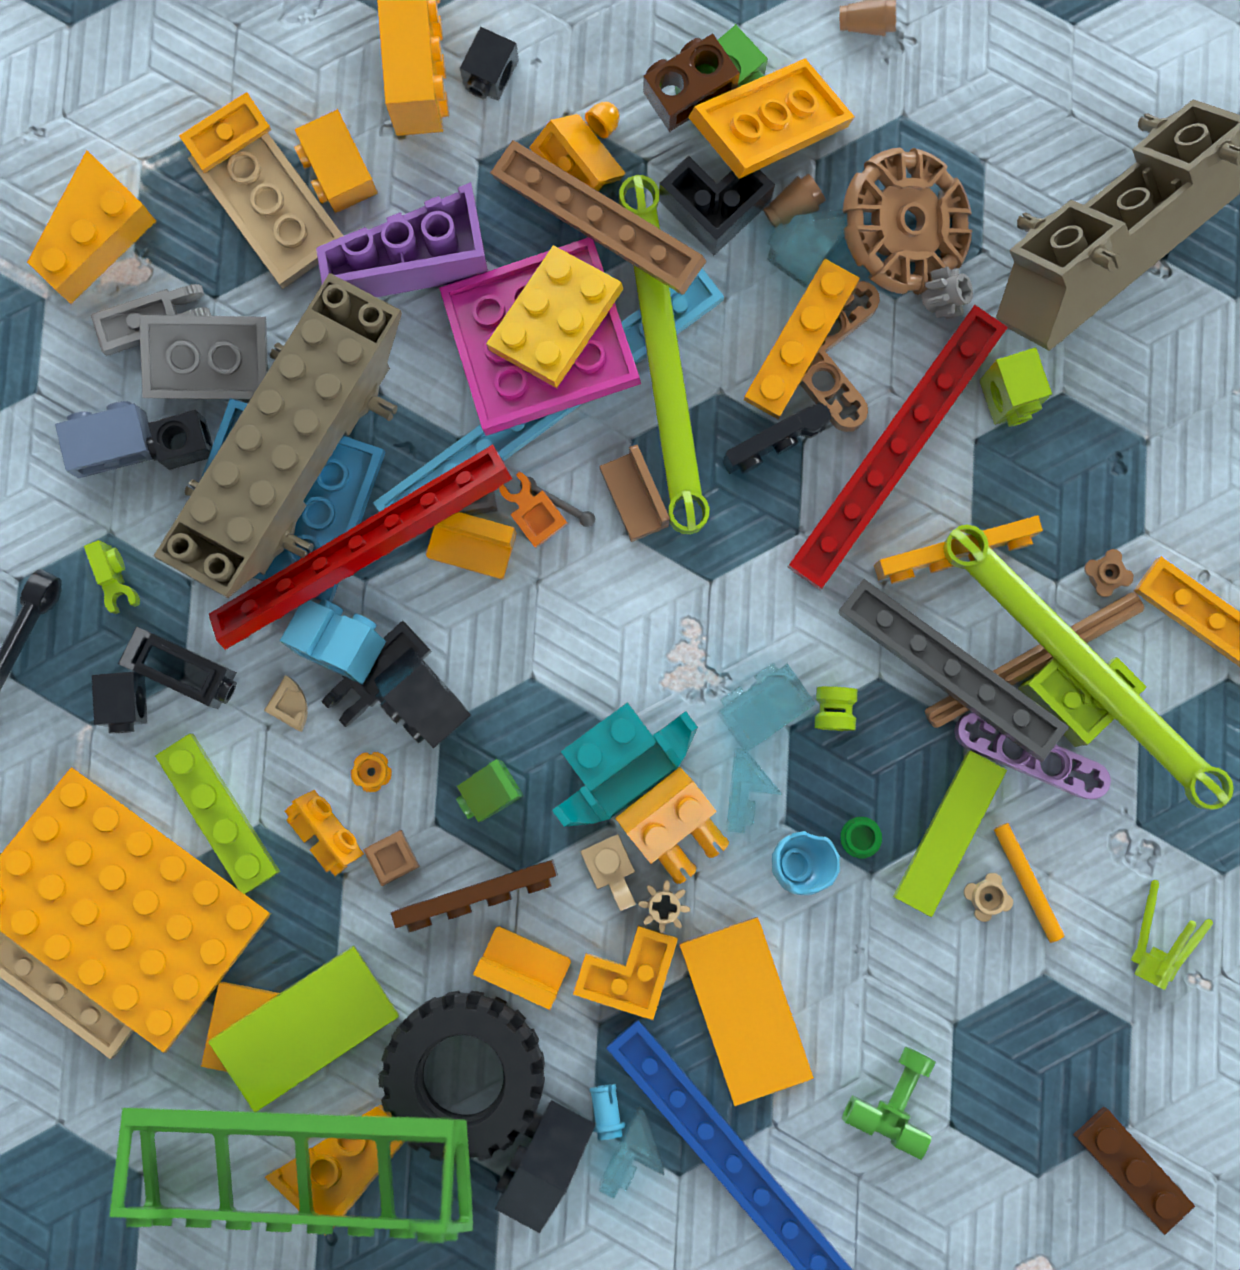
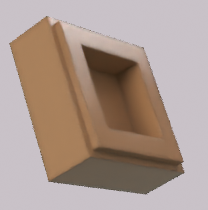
[363,830,420,886]

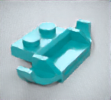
[552,702,698,827]

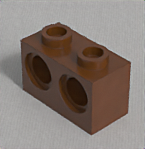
[643,33,740,132]

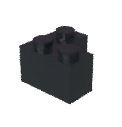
[659,156,775,256]
[374,647,471,749]
[495,1100,596,1233]

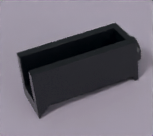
[118,627,237,709]

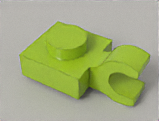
[84,540,140,614]

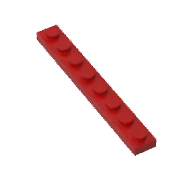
[787,304,1008,591]
[208,444,513,650]

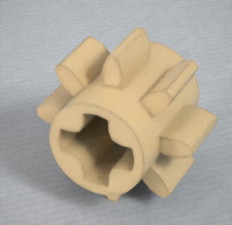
[638,880,691,933]

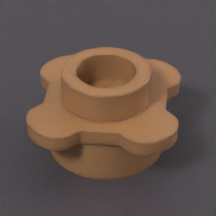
[1084,549,1134,597]

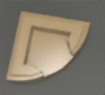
[264,675,308,732]

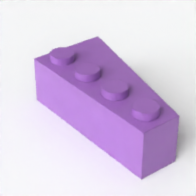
[316,182,488,297]

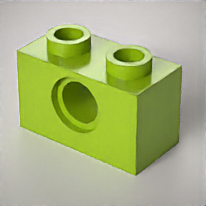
[979,347,1052,427]

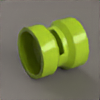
[814,686,858,731]

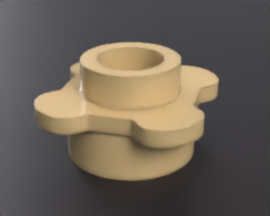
[964,873,1013,922]

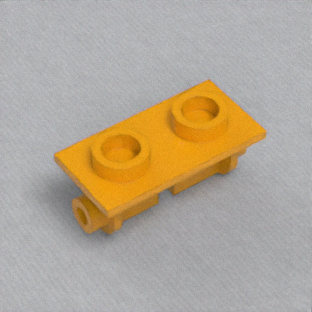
[284,790,364,877]

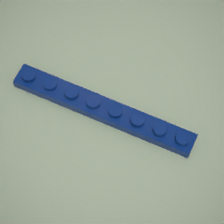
[606,1018,853,1270]

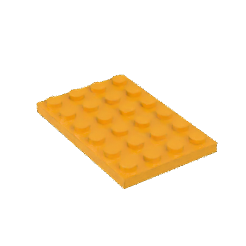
[0,767,271,1053]

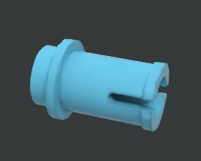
[589,1084,625,1140]

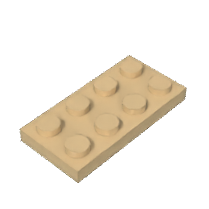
[188,133,343,289]

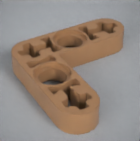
[800,281,880,432]

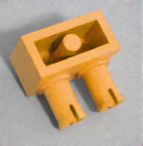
[615,767,729,884]

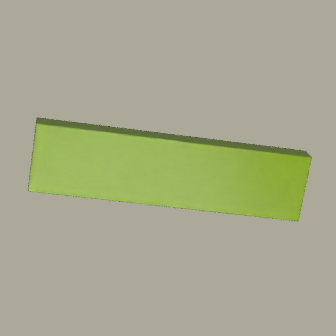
[893,750,1007,917]

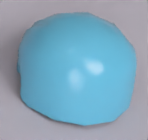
[772,831,840,896]

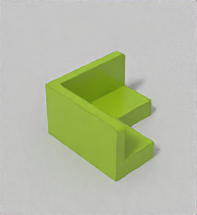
[1018,657,1147,747]

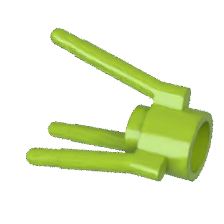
[1131,880,1213,990]

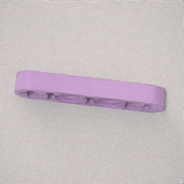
[954,713,1111,799]

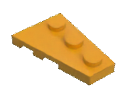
[264,1105,405,1235]

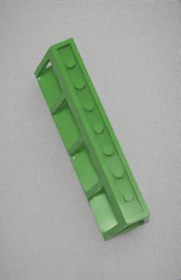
[109,1107,473,1242]

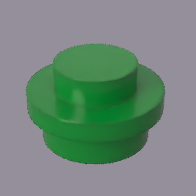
[840,817,882,858]

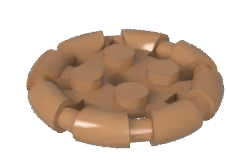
[843,147,972,295]

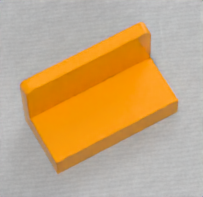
[179,92,271,173]
[529,114,625,192]
[426,512,517,579]
[473,926,571,1010]

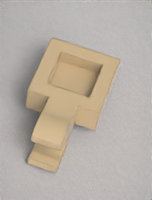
[580,834,636,911]

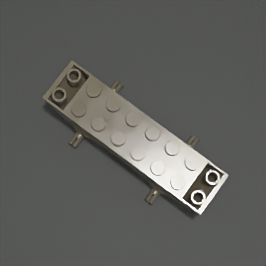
[996,99,1240,351]
[153,273,402,598]

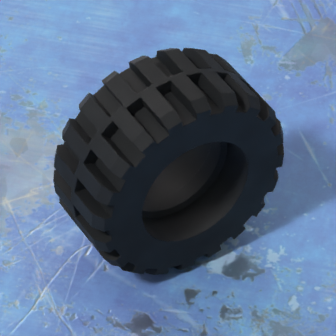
[379,991,545,1164]

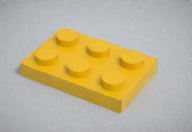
[486,245,623,388]

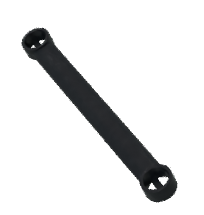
[0,569,62,691]

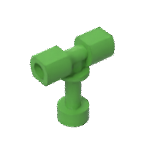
[842,1046,936,1160]

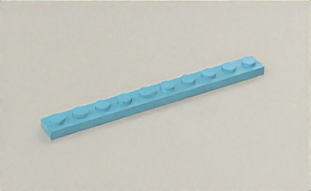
[373,268,724,512]

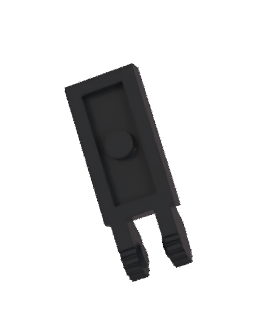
[723,403,832,474]
[322,621,432,727]

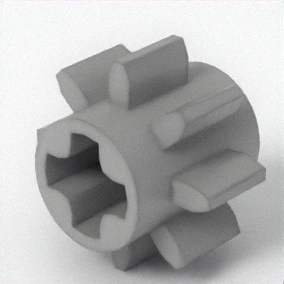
[922,267,973,319]

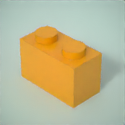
[294,109,378,214]

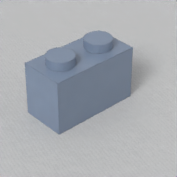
[55,401,153,478]

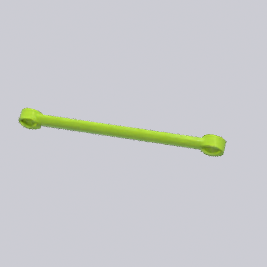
[619,175,710,535]
[943,525,1234,810]

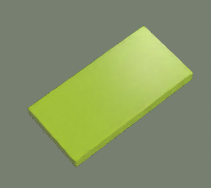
[208,945,399,1112]

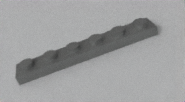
[839,579,1069,762]

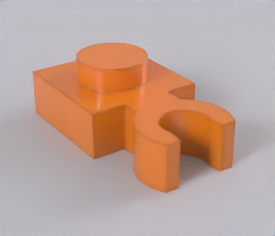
[499,472,569,548]

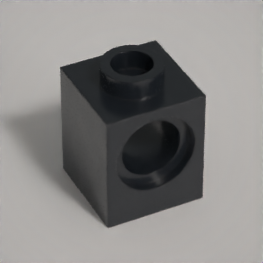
[459,26,519,101]
[146,409,213,470]
[92,672,147,734]

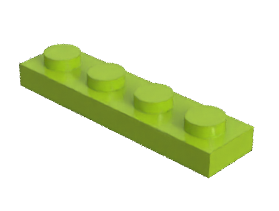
[155,733,280,895]

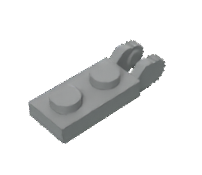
[90,284,211,356]

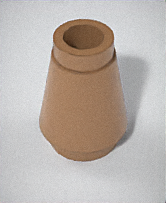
[839,0,896,37]
[763,174,826,229]

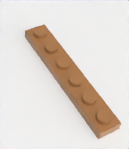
[490,140,706,295]

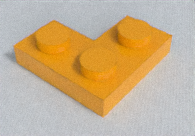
[573,925,678,1020]

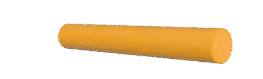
[993,823,1065,943]

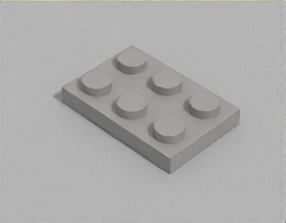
[139,315,268,399]

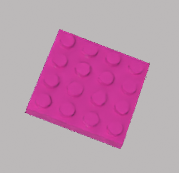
[439,237,641,436]

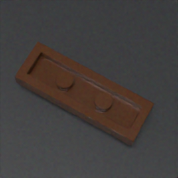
[1073,1106,1195,1235]

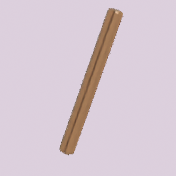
[925,592,1144,728]

